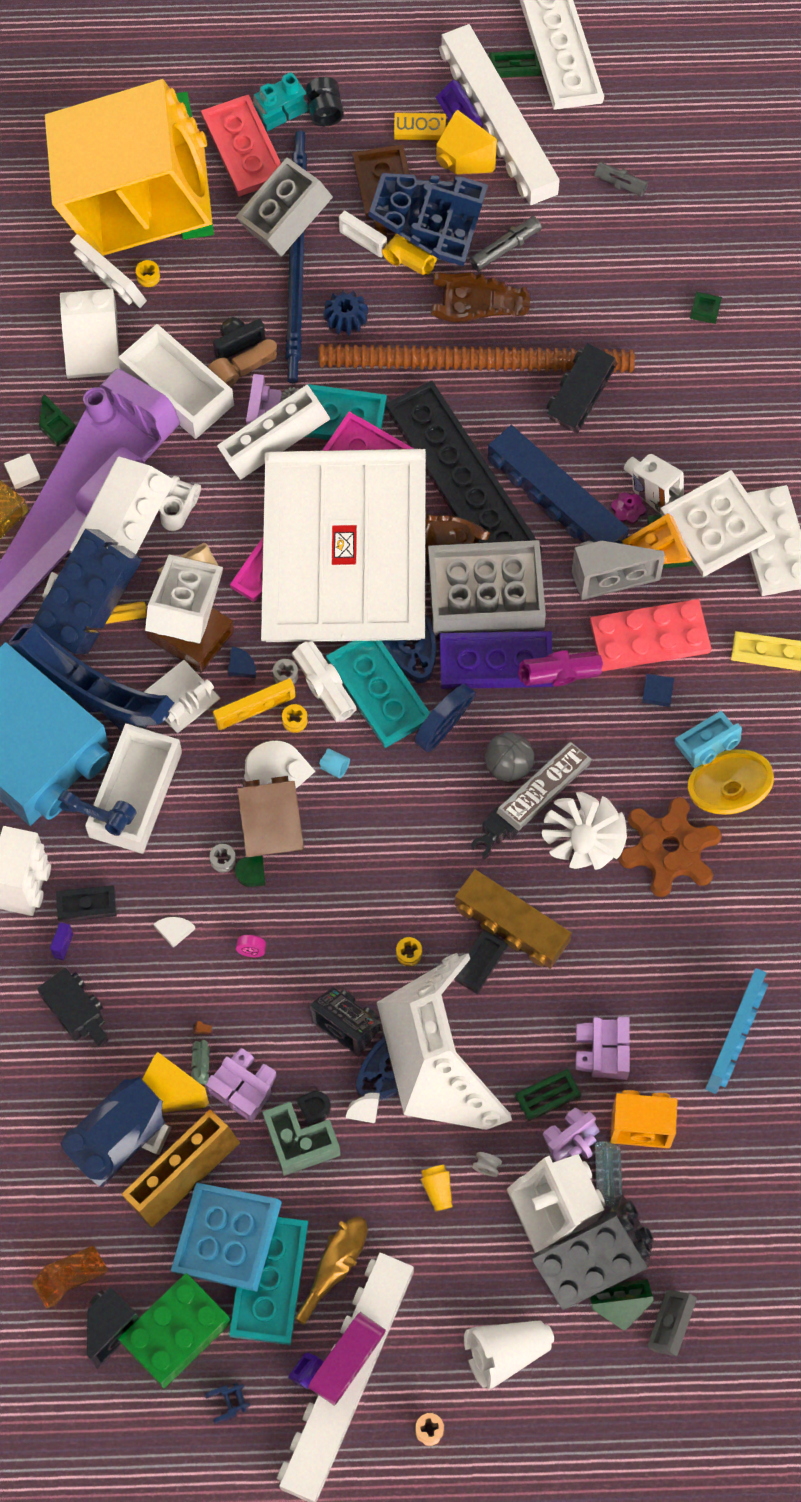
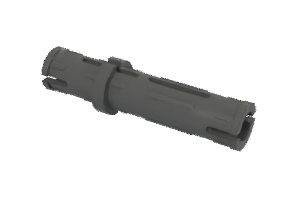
[469,216,542,272]

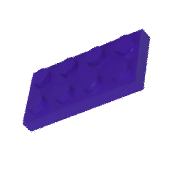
[440,631,553,689]

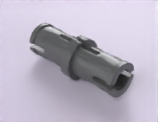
[594,161,648,197]

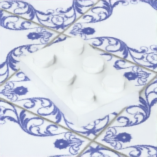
[70,234,147,308]

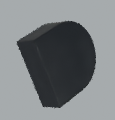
[296,1091,331,1127]

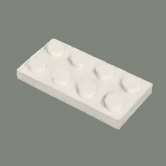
[748,485,801,596]

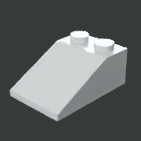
[60,289,120,379]
[145,554,223,643]

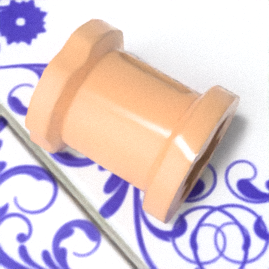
[416,1413,444,1446]

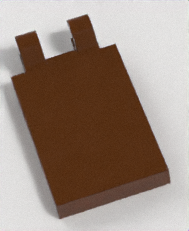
[352,144,410,235]

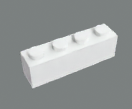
[217,384,330,480]

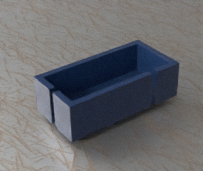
[31,528,143,654]

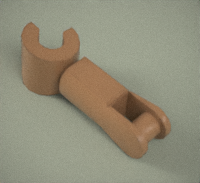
[208,339,277,388]

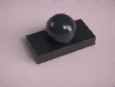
[213,317,266,359]

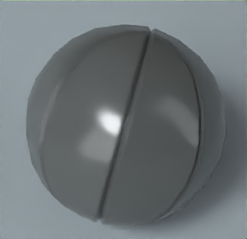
[484,732,535,782]

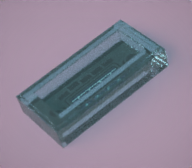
[595,1141,622,1207]

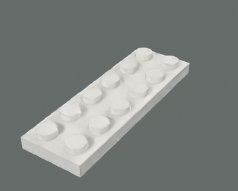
[520,0,604,110]

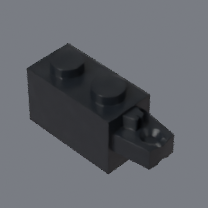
[37,967,108,1047]

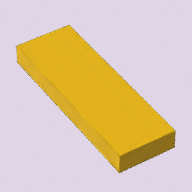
[213,678,295,730]

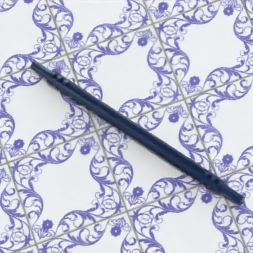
[285,131,307,384]

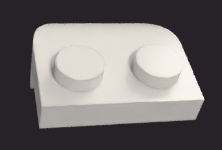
[244,741,315,788]

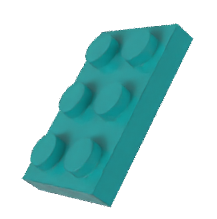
[305,384,387,440]

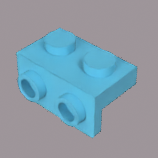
[675,711,742,769]

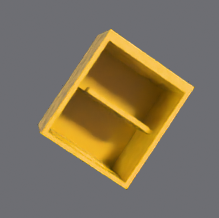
[45,79,212,256]

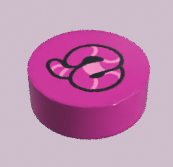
[236,935,266,957]

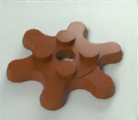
[618,797,722,897]

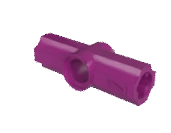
[518,651,603,686]

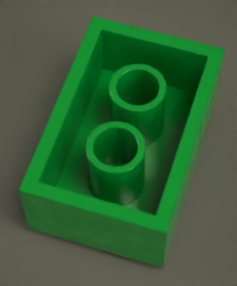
[118,1273,231,1389]

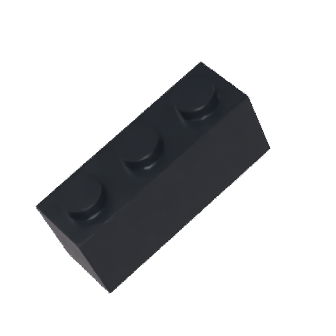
[546,343,618,434]

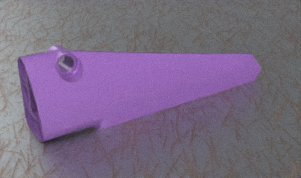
[0,369,180,626]

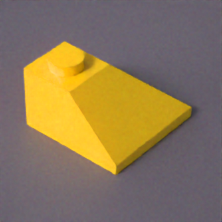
[436,110,497,174]
[142,1052,209,1113]

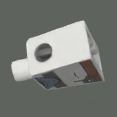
[624,454,684,514]

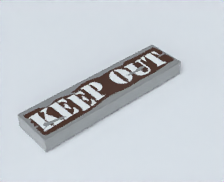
[497,742,592,831]

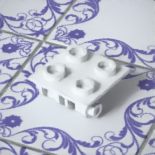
[144,660,220,734]

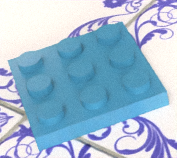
[171,1182,282,1292]

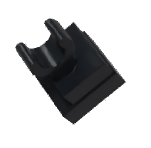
[471,807,519,859]

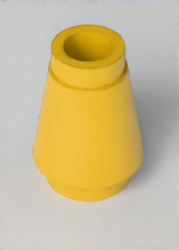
[420,1165,453,1212]

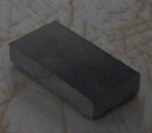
[454,929,508,994]

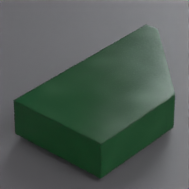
[39,394,77,447]

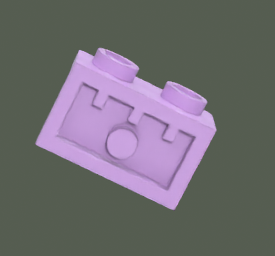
[246,374,282,425]

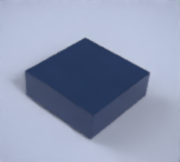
[642,674,674,707]

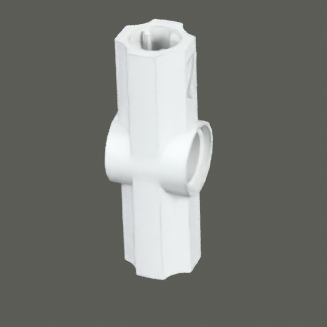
[292,641,356,722]

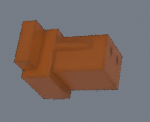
[192,1021,212,1035]

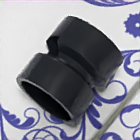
[305,77,344,127]

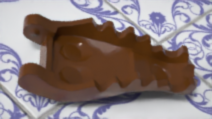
[431,272,530,322]
[425,513,490,562]

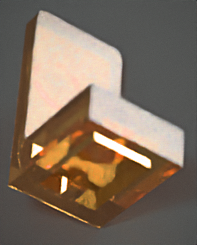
[32,1246,108,1309]

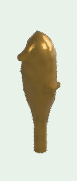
[294,1216,368,1325]

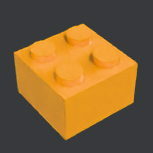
[610,1090,677,1149]

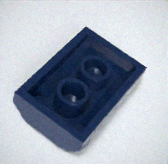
[60,1077,166,1187]

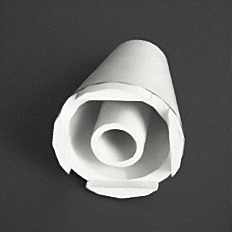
[464,1321,554,1389]

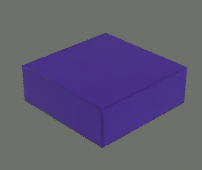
[50,922,73,961]
[288,1352,324,1389]

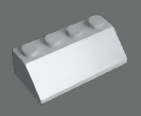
[69,457,174,554]

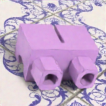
[576,1017,630,1080]
[205,1048,277,1123]

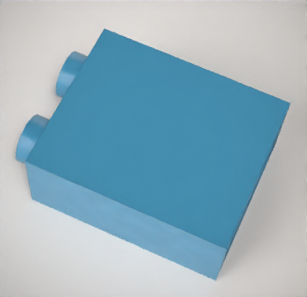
[0,642,110,826]

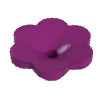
[611,492,646,524]

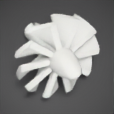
[542,792,627,870]

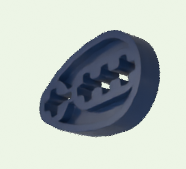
[381,614,436,683]
[415,684,476,752]
[356,1036,399,1100]

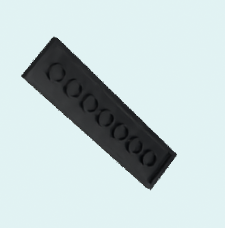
[386,380,542,553]

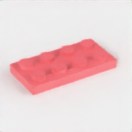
[201,94,281,197]
[590,599,711,671]

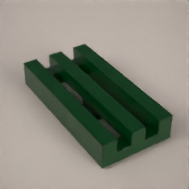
[489,50,541,78]
[514,1068,581,1122]

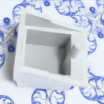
[507,1154,605,1253]

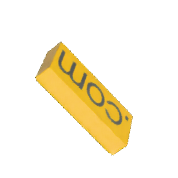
[394,113,446,140]

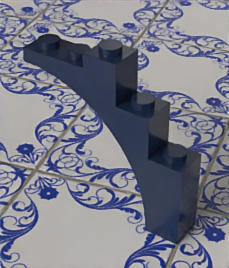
[7,623,174,732]

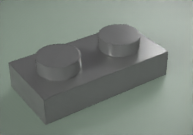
[647,1289,697,1356]

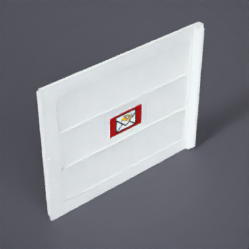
[261,449,426,642]

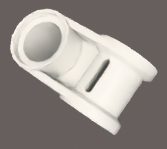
[159,476,201,531]

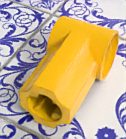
[382,234,437,275]

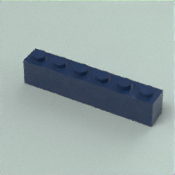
[488,424,629,544]

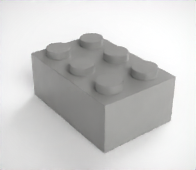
[236,158,333,257]

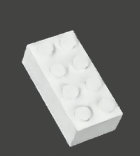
[118,324,234,439]
[85,723,182,854]

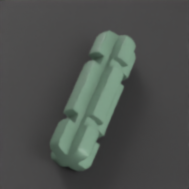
[191,1040,210,1085]

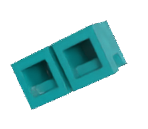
[253,72,309,131]

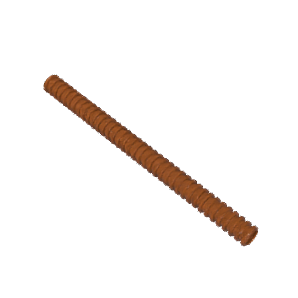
[318,344,635,373]

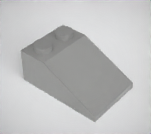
[572,541,665,601]

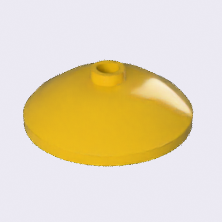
[688,749,774,815]

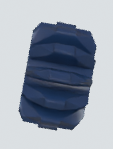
[323,290,368,336]

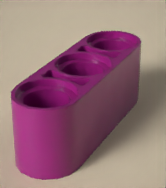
[308,1312,386,1406]

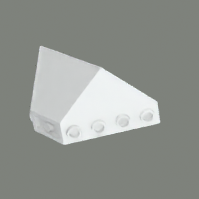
[377,953,512,1130]

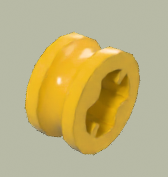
[136,260,160,287]
[282,704,308,733]
[396,937,422,966]

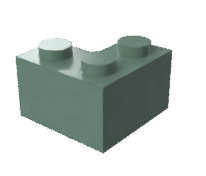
[262,1102,340,1176]

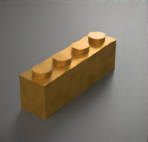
[455,869,572,969]
[121,1110,240,1228]

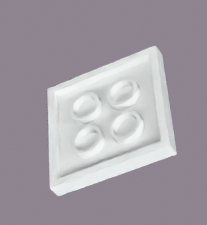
[660,470,775,577]

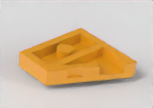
[622,513,692,564]

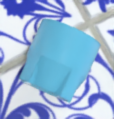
[319,749,350,779]

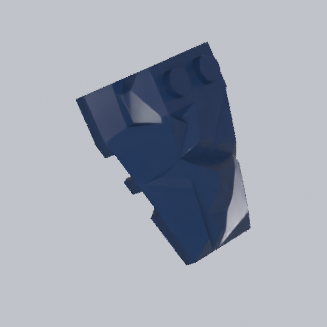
[368,173,488,266]

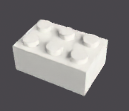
[0,826,51,916]

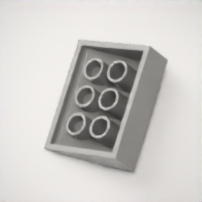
[428,540,546,635]

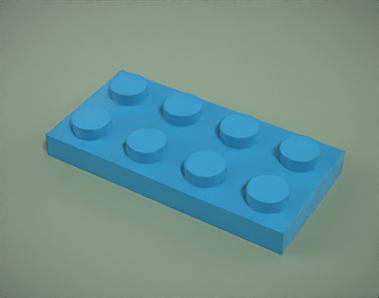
[705,968,768,1094]

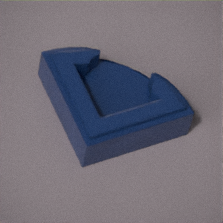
[228,646,256,679]

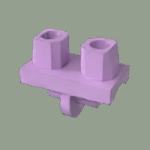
[543,1108,600,1162]

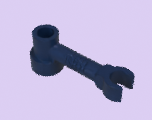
[58,790,137,836]

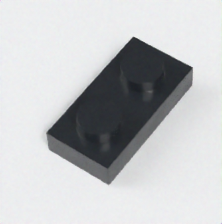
[56,885,117,922]

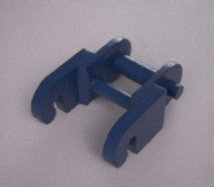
[204,1383,251,1424]

